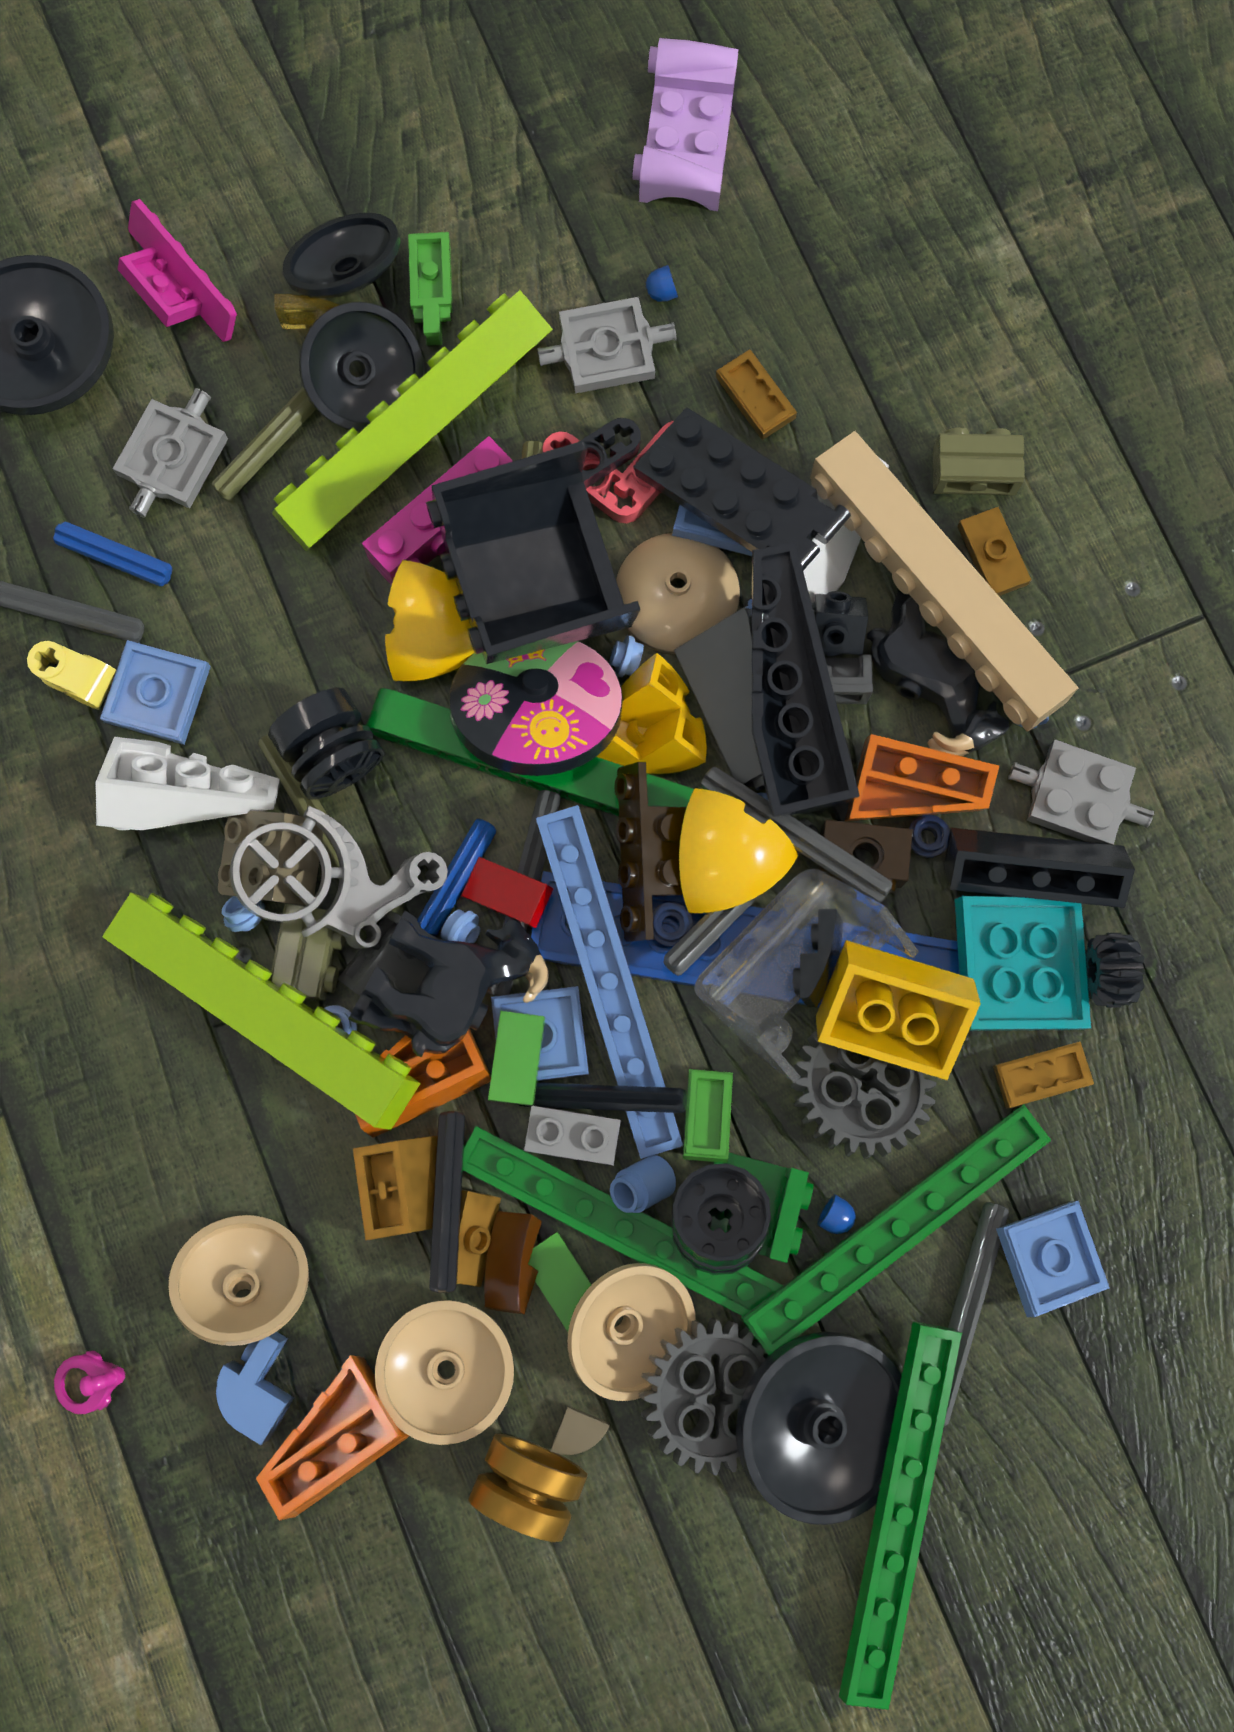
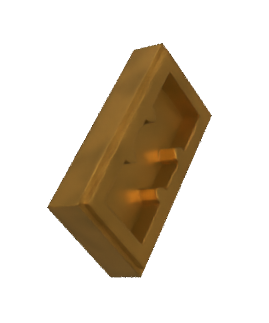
[716,349,797,440]
[957,507,1031,596]
[993,1042,1094,1109]
[457,1190,501,1287]

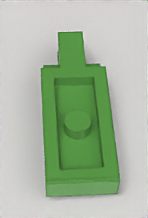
[408,232,453,346]

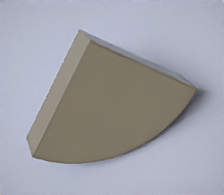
[550,1405,610,1455]

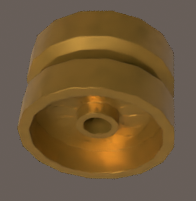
[468,1434,588,1542]

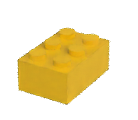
[816,940,981,1080]

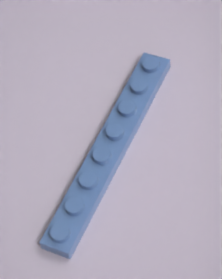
[536,805,683,1159]

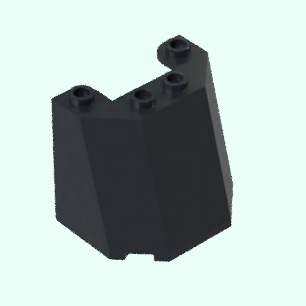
[426,441,641,664]

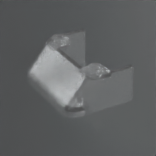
[694,869,919,1083]

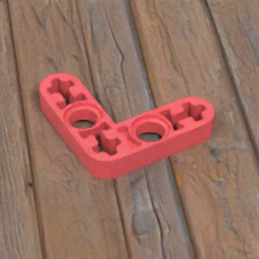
[543,421,674,524]

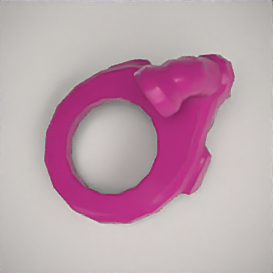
[54,1351,125,1414]

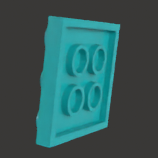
[955,896,1091,1031]

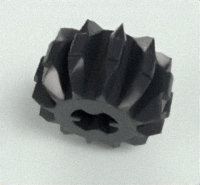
[1085,933,1146,1008]

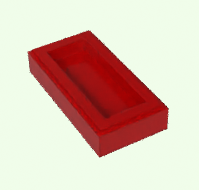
[461,857,554,928]

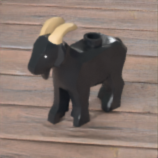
[867,589,1009,756]
[348,911,548,1057]

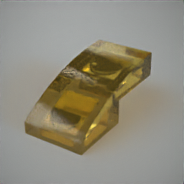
[274,294,339,329]

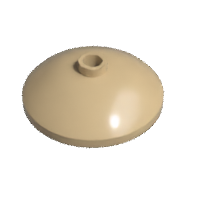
[616,533,740,654]
[168,1215,309,1346]
[567,1263,695,1401]
[375,1300,514,1445]

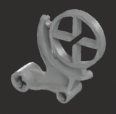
[230,806,448,949]

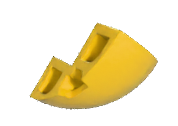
[385,560,474,681]
[597,653,707,774]
[679,788,798,913]

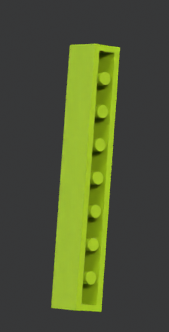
[272,290,553,552]
[102,892,420,1130]

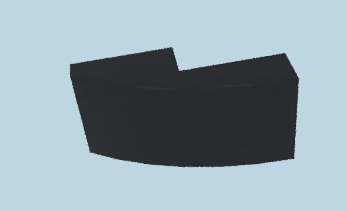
[793,909,843,1007]

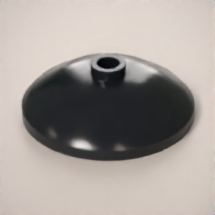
[283,213,401,298]
[299,302,423,431]

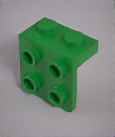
[710,1153,814,1263]

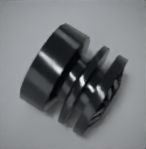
[268,687,385,800]
[672,1163,771,1275]

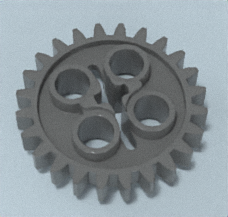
[791,1031,936,1159]
[639,1318,768,1475]

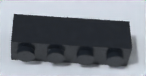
[944,828,1135,908]

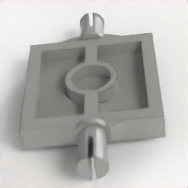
[537,297,677,394]
[113,388,228,518]
[1008,740,1154,845]

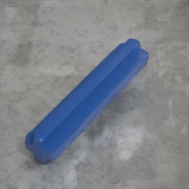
[53,522,173,586]
[417,818,496,937]

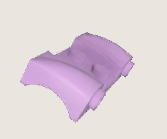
[633,38,739,211]

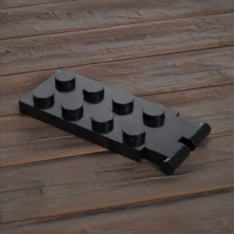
[633,407,851,571]

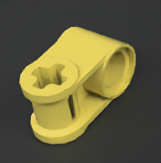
[27,641,116,710]

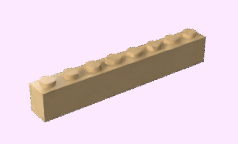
[810,431,1078,732]

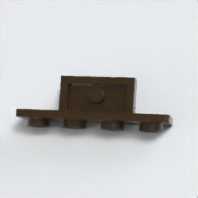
[614,762,686,942]

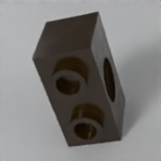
[816,820,913,893]

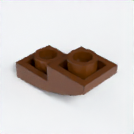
[484,1211,542,1314]

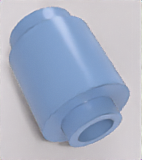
[610,1155,676,1213]

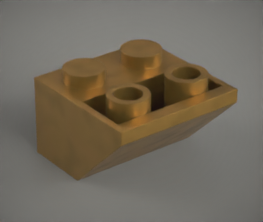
[353,1136,437,1240]

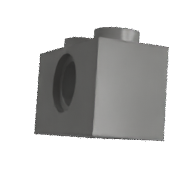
[524,1106,621,1166]

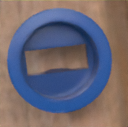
[646,265,678,302]
[817,1194,856,1234]

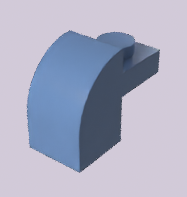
[216,1332,294,1445]

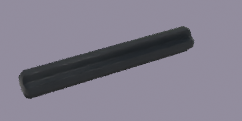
[518,1083,687,1113]
[429,1111,465,1293]

